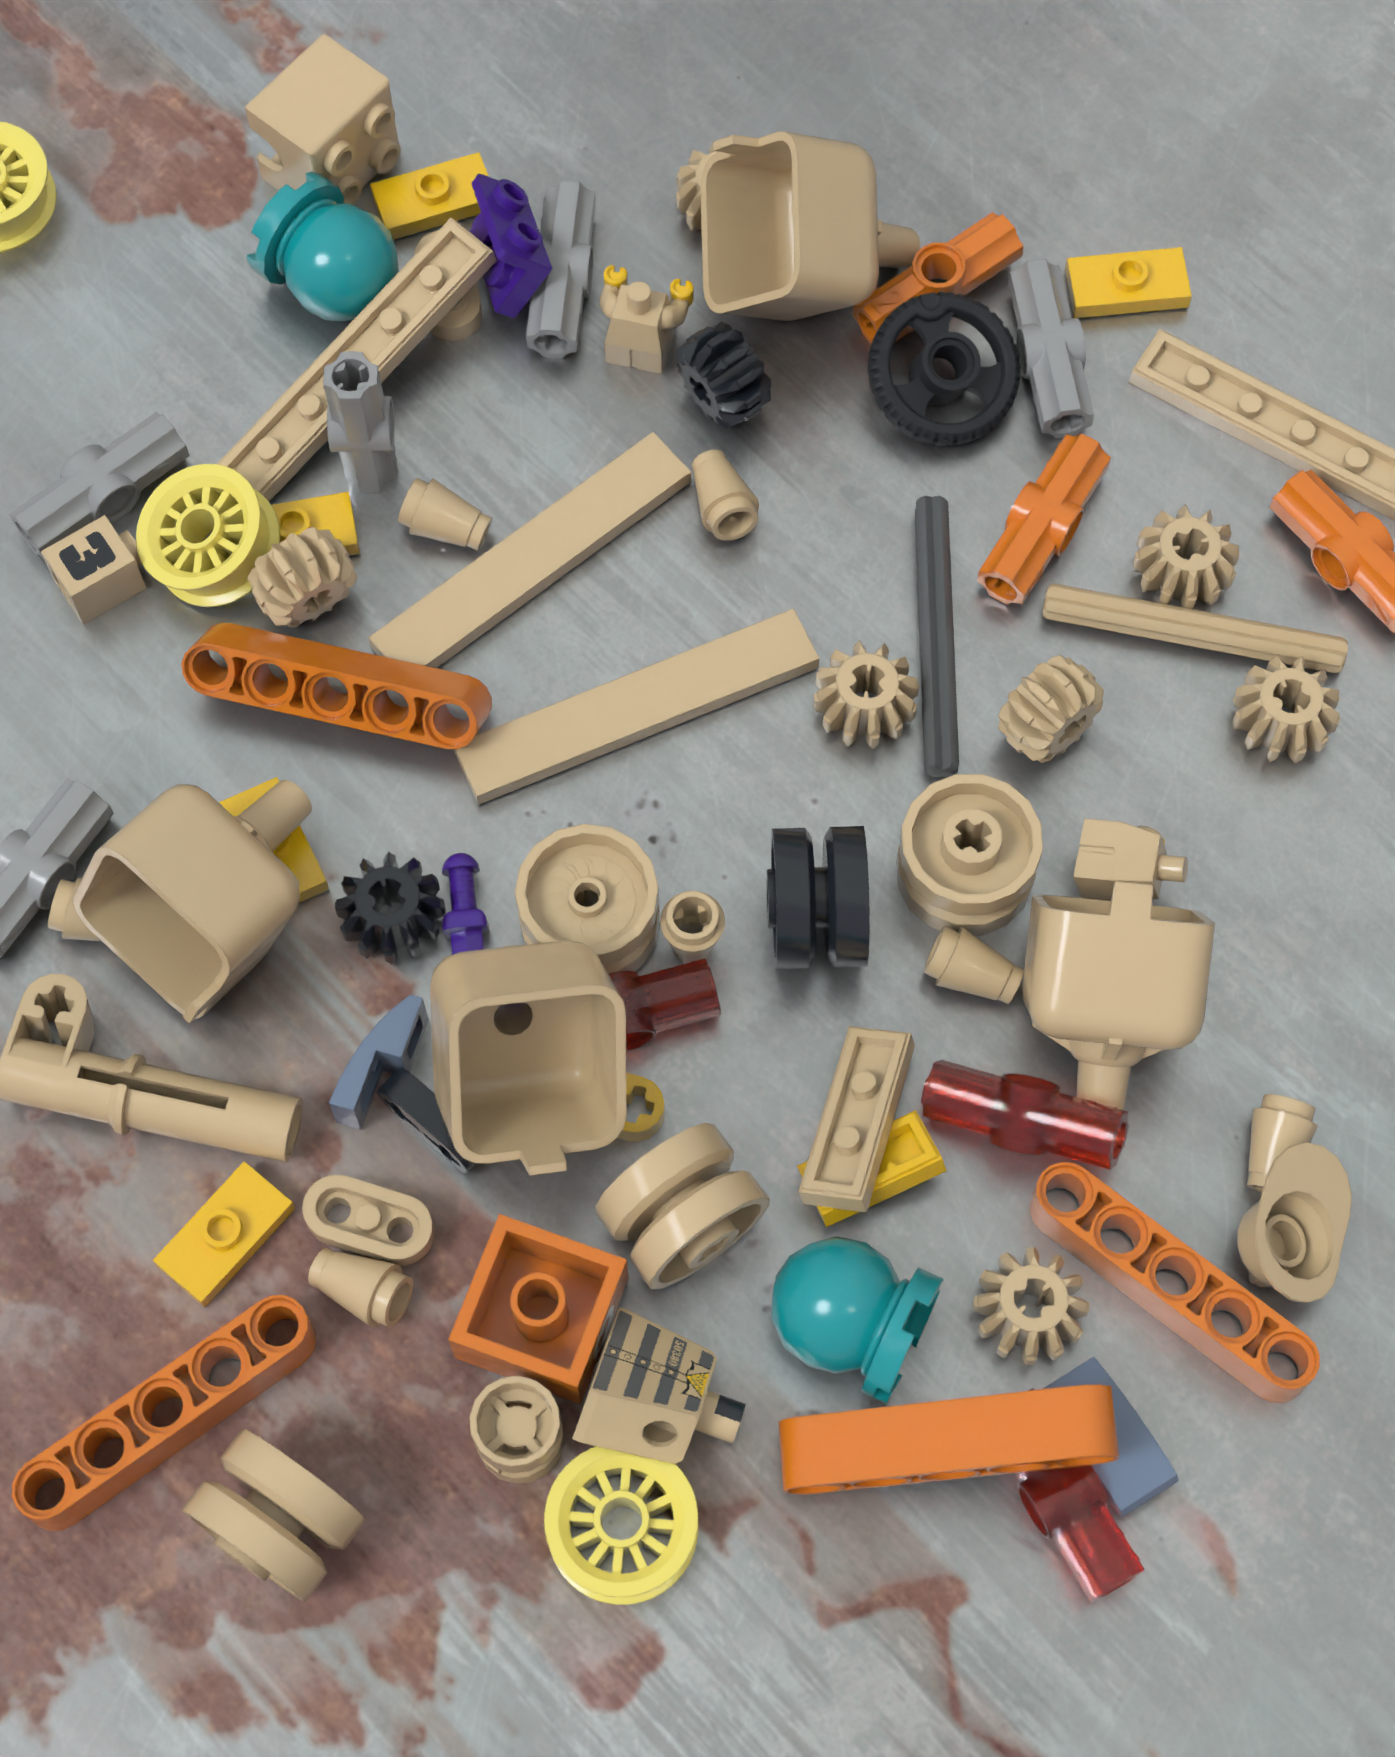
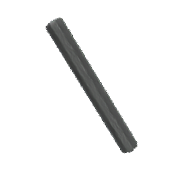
[915,496,959,777]

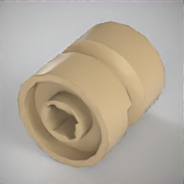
[469,1376,565,1484]

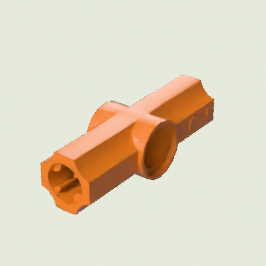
[853,212,1023,344]
[977,433,1111,605]
[1269,469,1395,634]

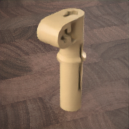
[0,973,303,1163]

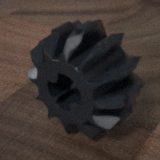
[677,321,771,429]
[335,851,446,965]

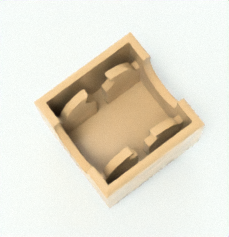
[245,34,401,205]

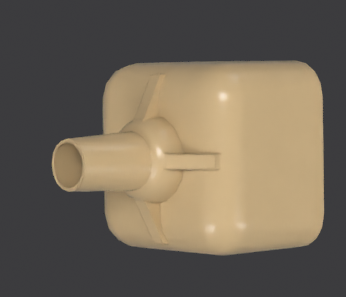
[701,132,920,321]
[73,780,312,1024]
[1022,881,1215,1138]
[430,940,627,1176]

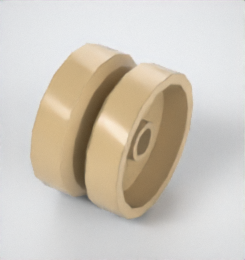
[896,774,1043,936]
[515,824,660,983]
[595,1123,770,1289]
[181,1429,365,1603]

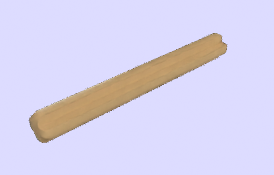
[1043,583,1348,673]

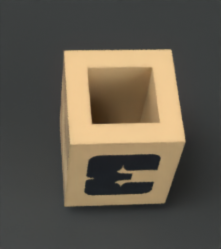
[41,515,147,625]

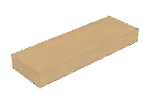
[798,1026,915,1213]

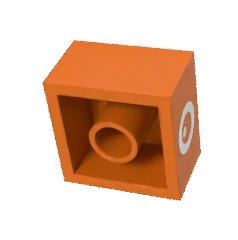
[448,1214,629,1404]

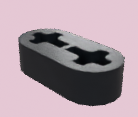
[376,1067,476,1174]

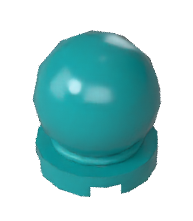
[247,171,399,322]
[771,1236,944,1404]

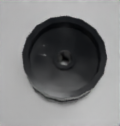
[766,826,870,969]

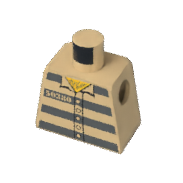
[572,1307,746,1464]

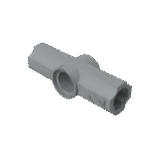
[526,180,596,359]
[1008,259,1094,439]
[323,351,397,493]
[9,412,190,559]
[0,778,114,959]

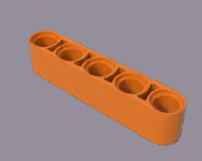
[181,623,492,749]
[1030,1162,1320,1403]
[12,1295,316,1531]
[778,1384,1119,1494]

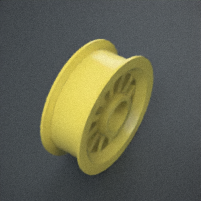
[0,122,57,253]
[136,464,280,607]
[544,1446,698,1605]

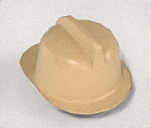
[1237,1142,1352,1303]

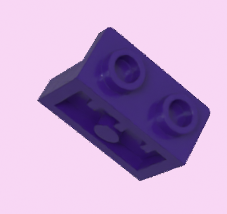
[469,173,553,319]

